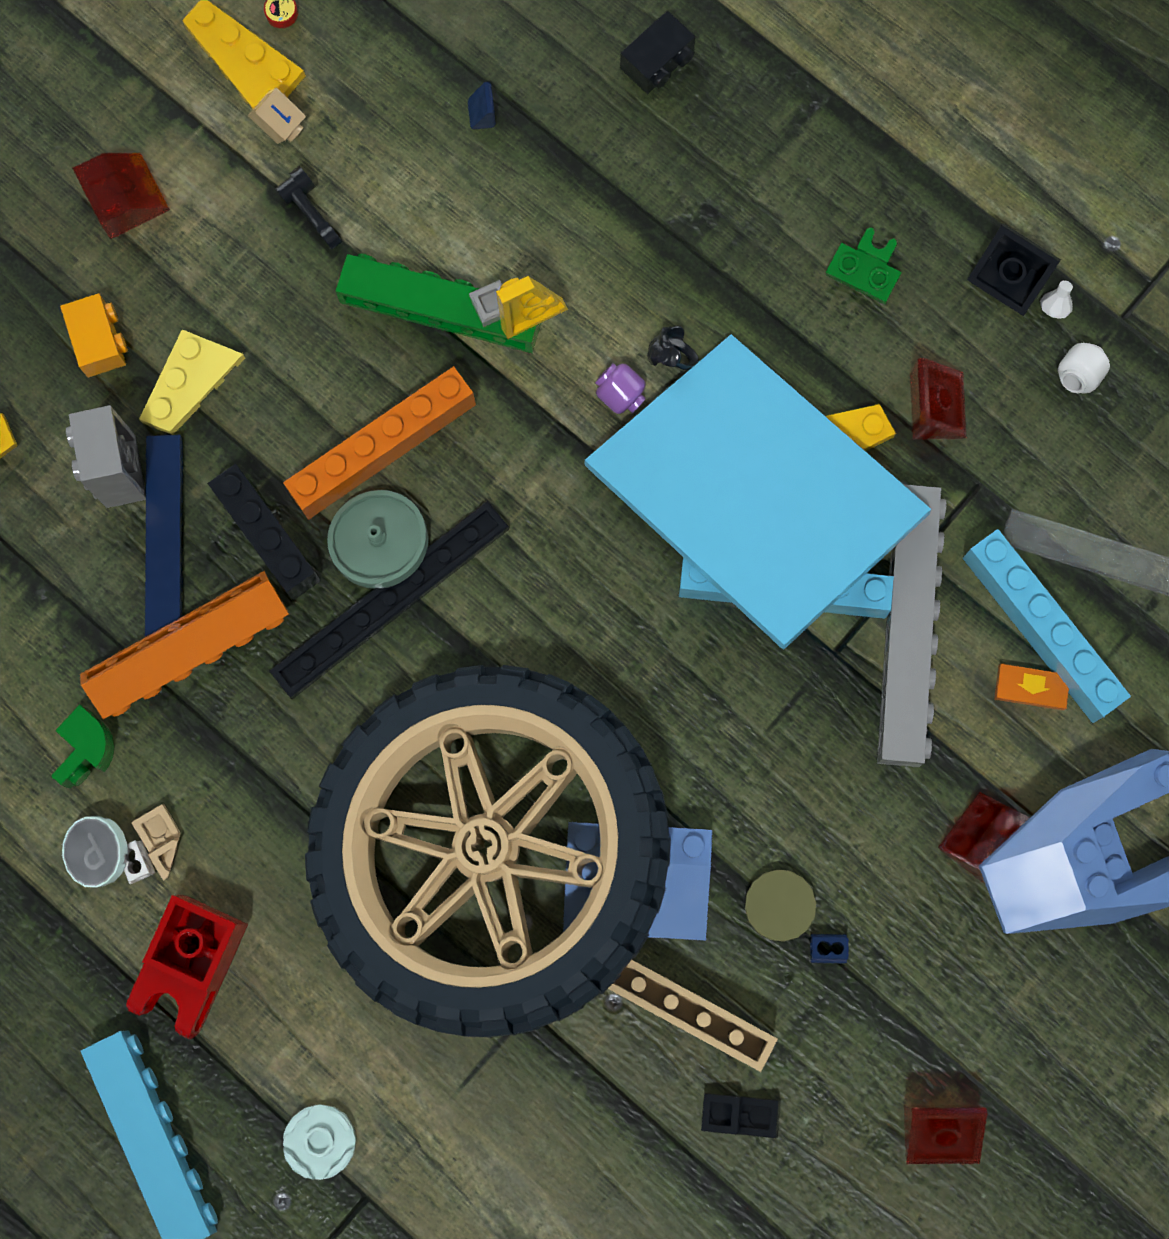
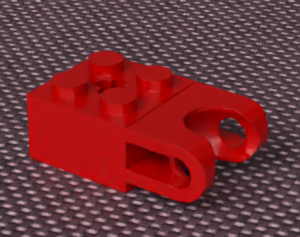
[126,895,248,1040]

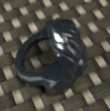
[647,326,699,370]

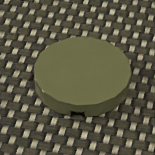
[745,870,816,942]

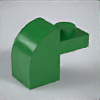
[51,704,114,789]

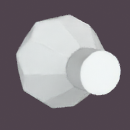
[1040,281,1073,319]

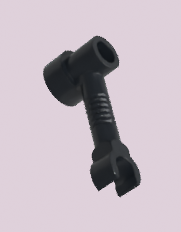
[275,165,342,250]

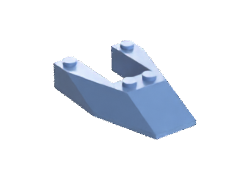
[979,749,1169,934]

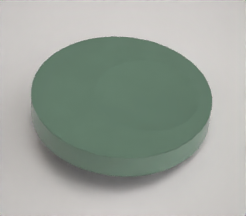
[327,490,428,589]

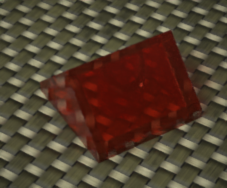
[910,358,966,439]
[904,1105,987,1164]

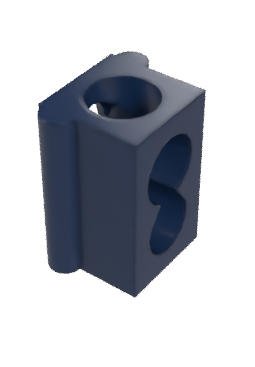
[810,934,849,964]

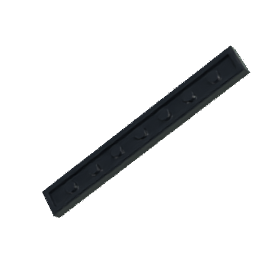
[269,501,509,699]

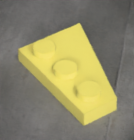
[139,330,245,435]

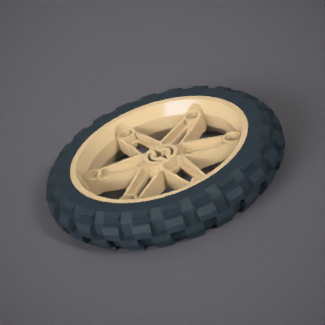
[305,665,671,1038]

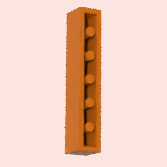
[283,366,476,520]
[80,570,289,719]

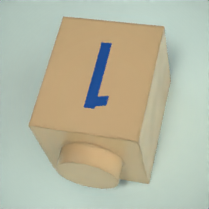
[248,88,306,144]

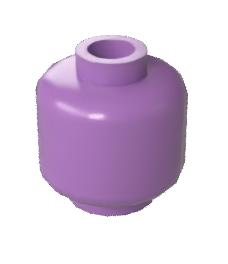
[595,363,646,414]

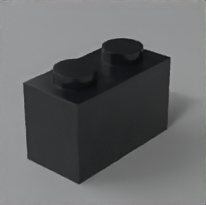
[620,10,695,95]

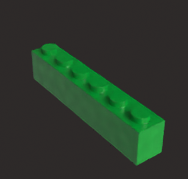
[336,254,541,354]

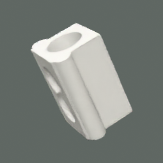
[123,840,156,884]

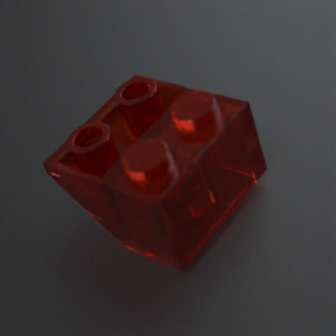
[938,792,1030,884]

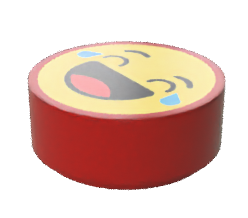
[264,0,298,28]

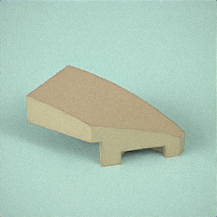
[131,803,181,880]

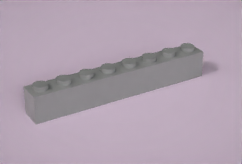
[877,484,946,767]

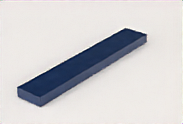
[145,435,183,637]

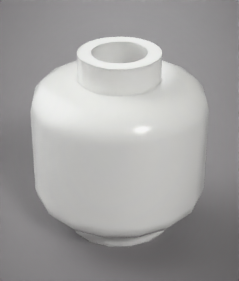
[1058,343,1110,393]

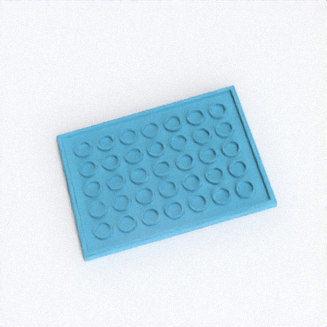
[585,334,931,650]

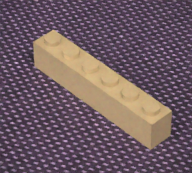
[608,960,778,1072]

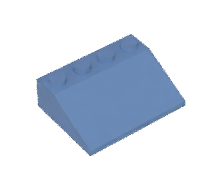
[563,822,712,941]

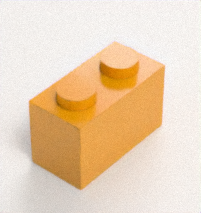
[60,293,128,378]

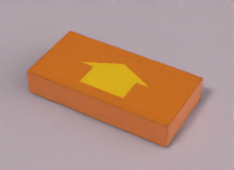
[994,664,1069,710]

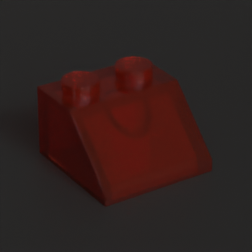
[72,153,170,239]

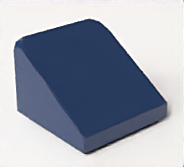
[468,82,496,130]

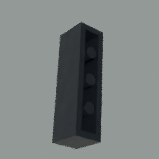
[207,464,321,601]

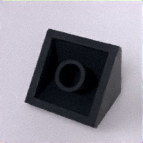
[967,223,1061,316]

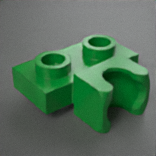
[825,227,902,304]

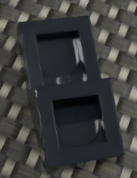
[701,1093,781,1138]

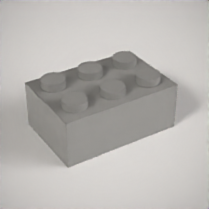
[66,405,146,508]

